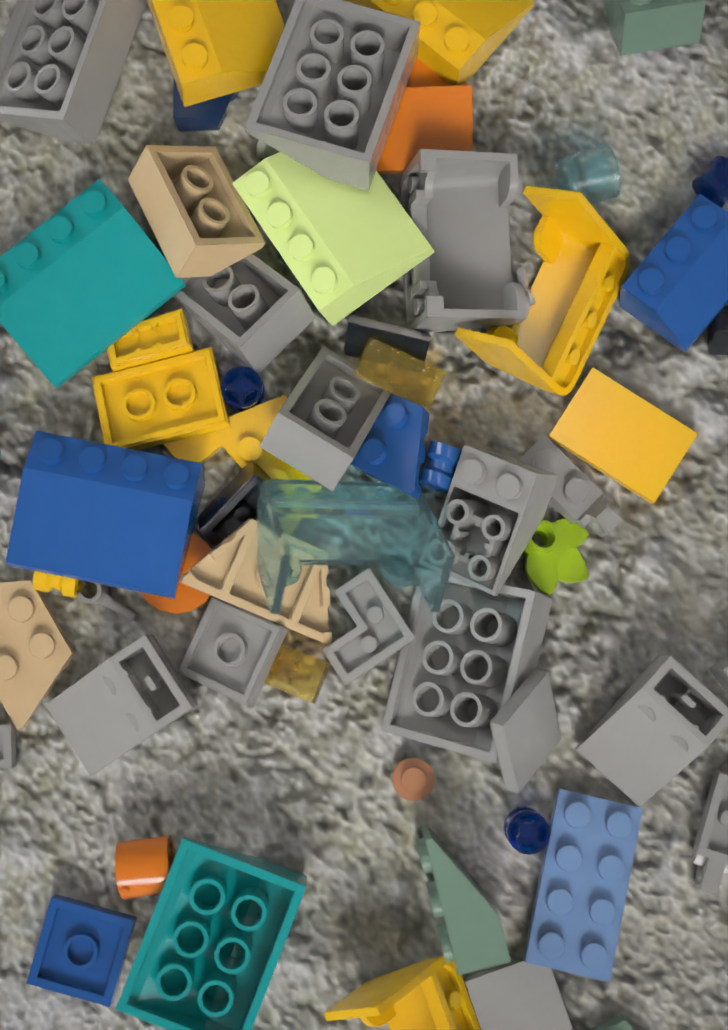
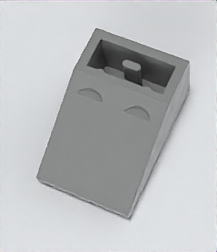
[424,445,559,596]
[46,634,198,776]
[575,655,728,807]

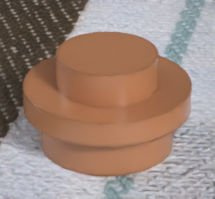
[392,758,435,801]

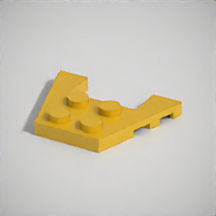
[164,395,322,536]

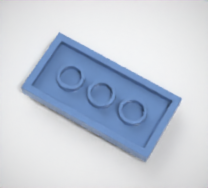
[522,788,643,982]

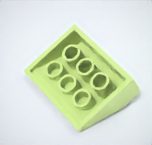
[232,152,435,326]

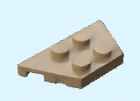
[179,519,332,645]
[0,580,76,731]

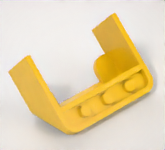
[454,186,630,396]
[324,956,481,1030]

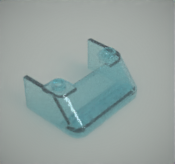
[257,479,455,613]

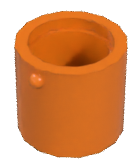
[115,835,176,900]

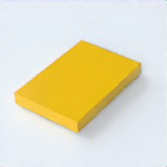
[91,347,231,451]
[548,367,698,504]

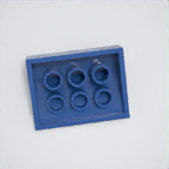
[5,431,205,599]

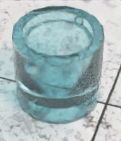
[556,143,621,204]

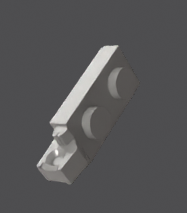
[519,434,620,538]
[691,769,728,895]

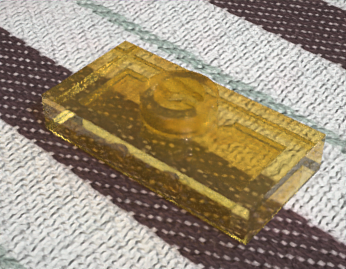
[353,337,446,409]
[264,644,331,703]

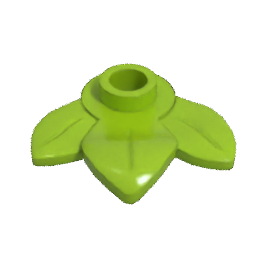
[523,518,589,595]

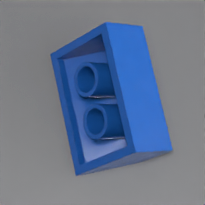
[619,194,728,353]

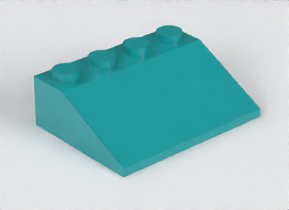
[0,178,186,389]
[115,837,307,1030]

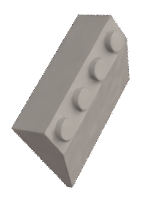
[0,0,147,144]
[245,0,421,191]
[381,567,552,764]

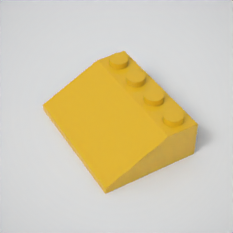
[147,0,285,107]
[343,0,535,86]

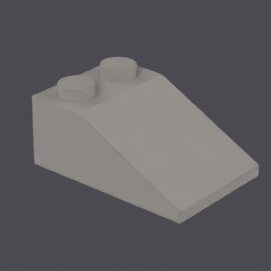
[173,254,316,375]
[259,346,393,491]

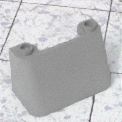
[399,149,530,333]

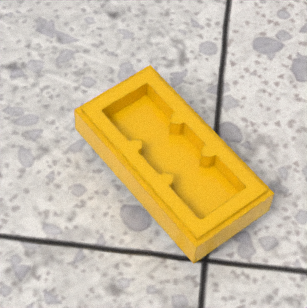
[107,309,194,372]

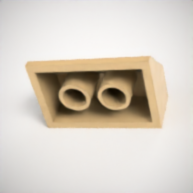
[128,145,265,278]

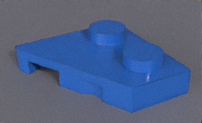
[350,393,429,500]

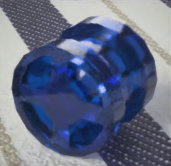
[692,155,728,208]
[221,366,265,411]
[503,806,550,855]

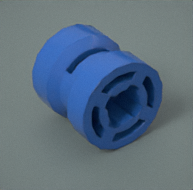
[418,441,462,494]

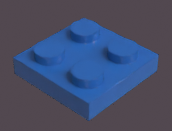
[26,894,137,1007]

